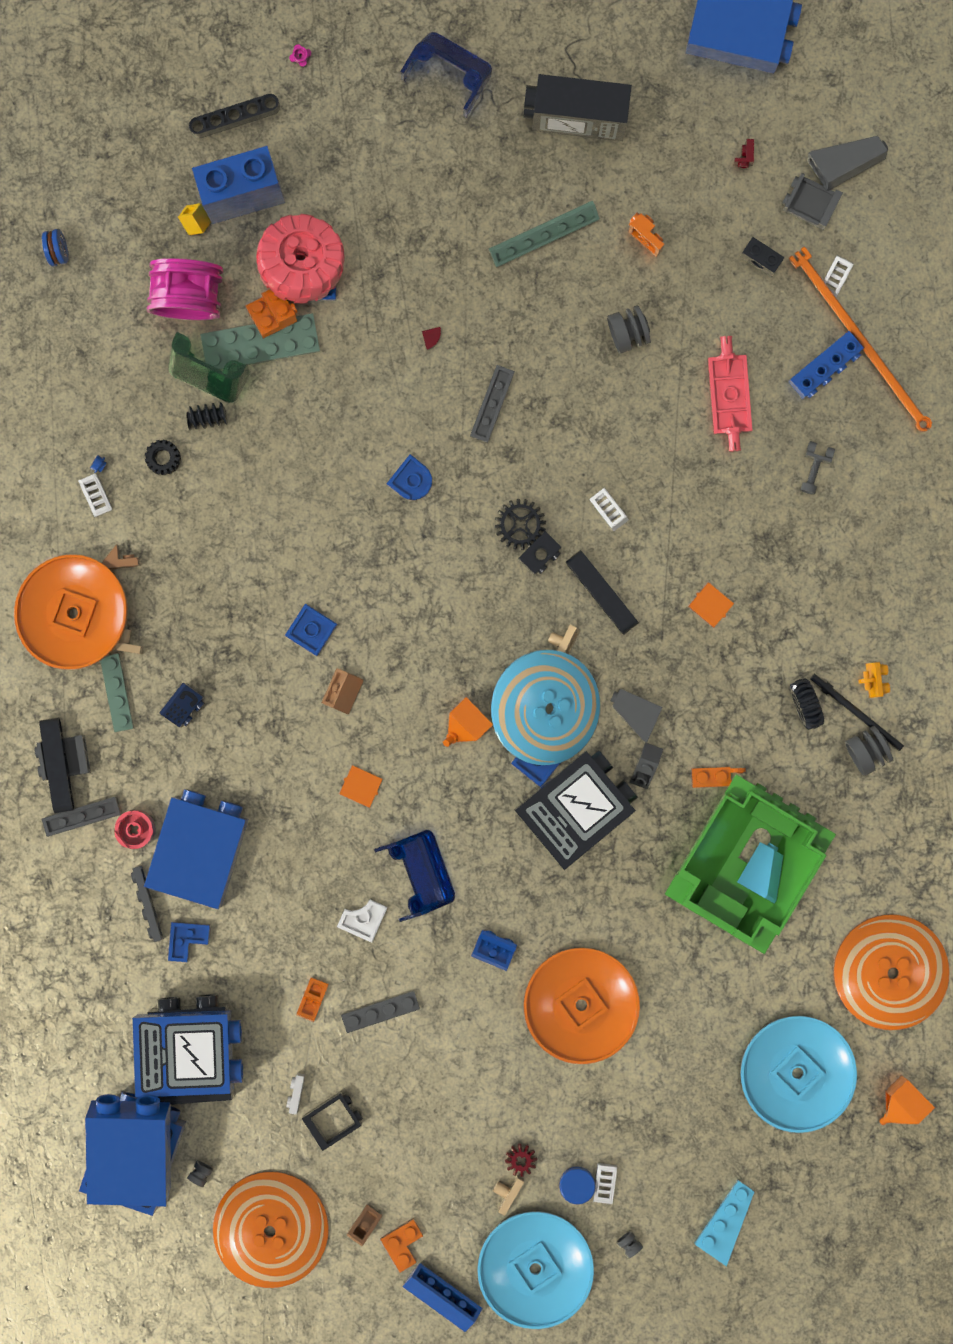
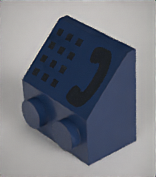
[159,683,205,728]

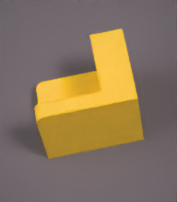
[178,203,211,235]

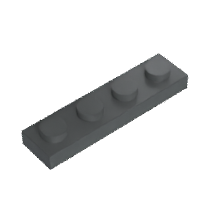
[470,365,515,443]
[41,796,121,837]
[131,865,164,942]
[341,990,420,1033]

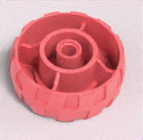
[256,214,345,304]

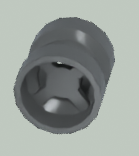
[187,1160,213,1187]
[616,1231,643,1259]

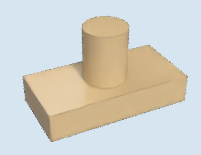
[548,625,580,654]
[113,629,143,654]
[493,1175,524,1216]

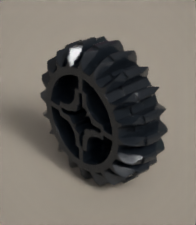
[495,499,546,551]
[790,678,825,730]

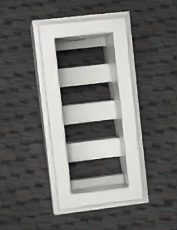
[824,255,854,297]
[79,474,112,517]
[589,488,629,531]
[593,1163,617,1204]

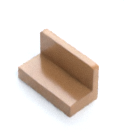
[321,668,363,714]

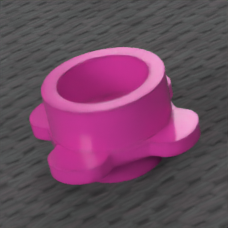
[289,44,312,67]

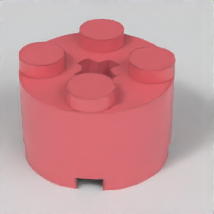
[114,810,156,849]

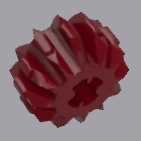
[505,1143,537,1177]

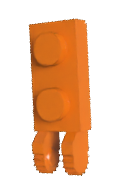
[691,767,746,788]

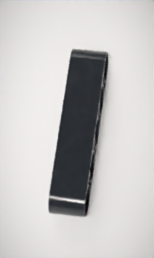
[189,94,280,138]
[565,550,639,635]
[39,717,74,813]

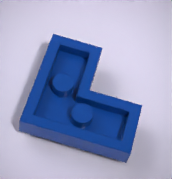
[168,922,210,962]

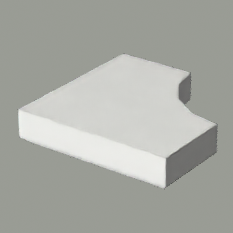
[337,899,388,942]

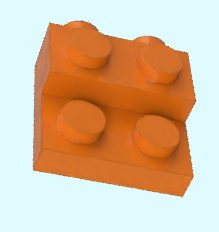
[628,212,664,257]
[245,289,298,339]

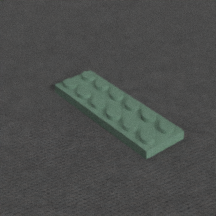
[200,313,320,372]

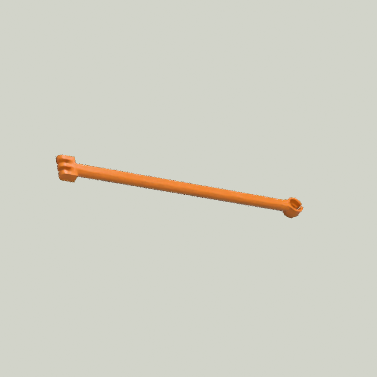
[789,247,932,432]

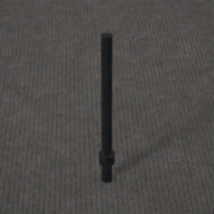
[810,673,904,751]

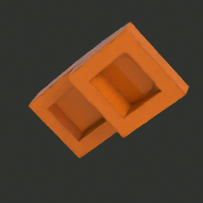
[296,978,329,1022]

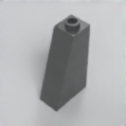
[807,136,888,191]

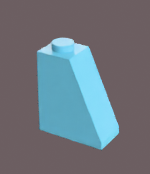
[737,842,783,904]

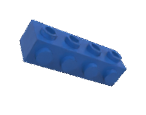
[788,331,864,399]
[403,1263,483,1332]

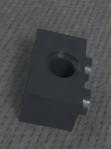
[740,237,785,277]
[518,531,562,575]

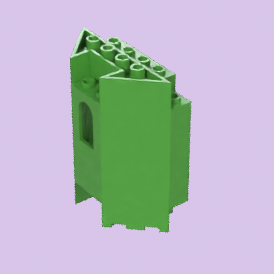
[665,774,836,954]

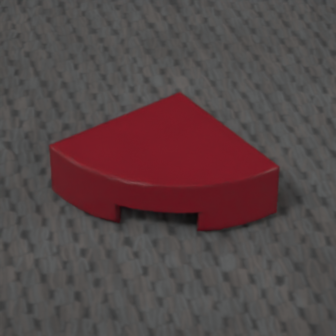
[422,327,441,350]

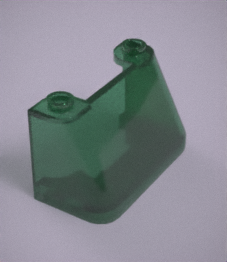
[168,332,250,403]

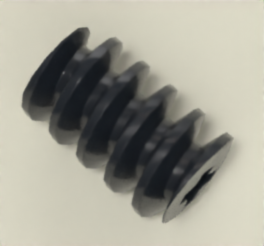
[186,402,228,431]

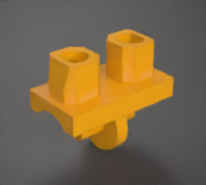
[858,662,890,698]

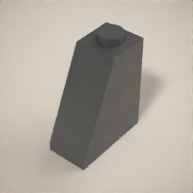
[610,689,663,742]

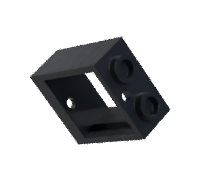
[302,1091,363,1151]

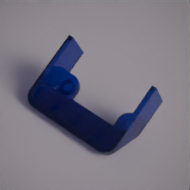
[400,32,492,118]
[374,830,455,922]

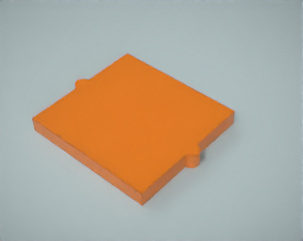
[688,582,734,628]
[339,765,383,808]

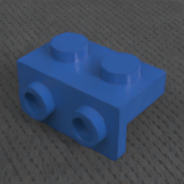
[471,930,517,971]

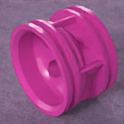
[146,258,223,320]

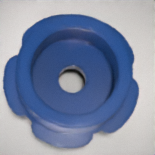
[90,455,107,473]

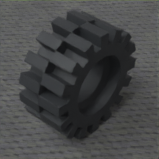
[144,440,181,475]

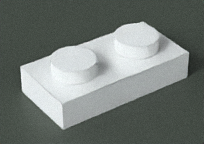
[286,1073,305,1115]

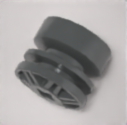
[607,305,651,354]
[845,726,894,776]

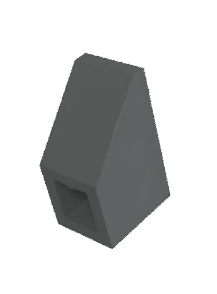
[630,742,663,789]

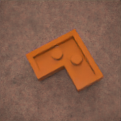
[380,1218,423,1273]

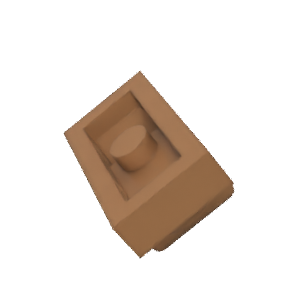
[102,544,141,570]
[347,1205,382,1246]

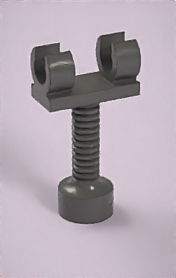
[800,441,835,495]

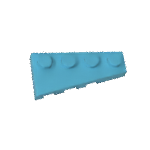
[694,1180,754,1267]

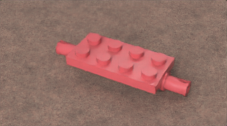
[708,336,752,452]

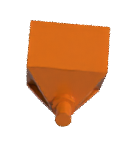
[443,697,493,747]
[879,1075,935,1125]

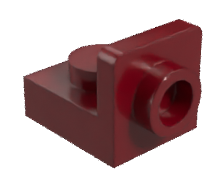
[733,139,754,169]

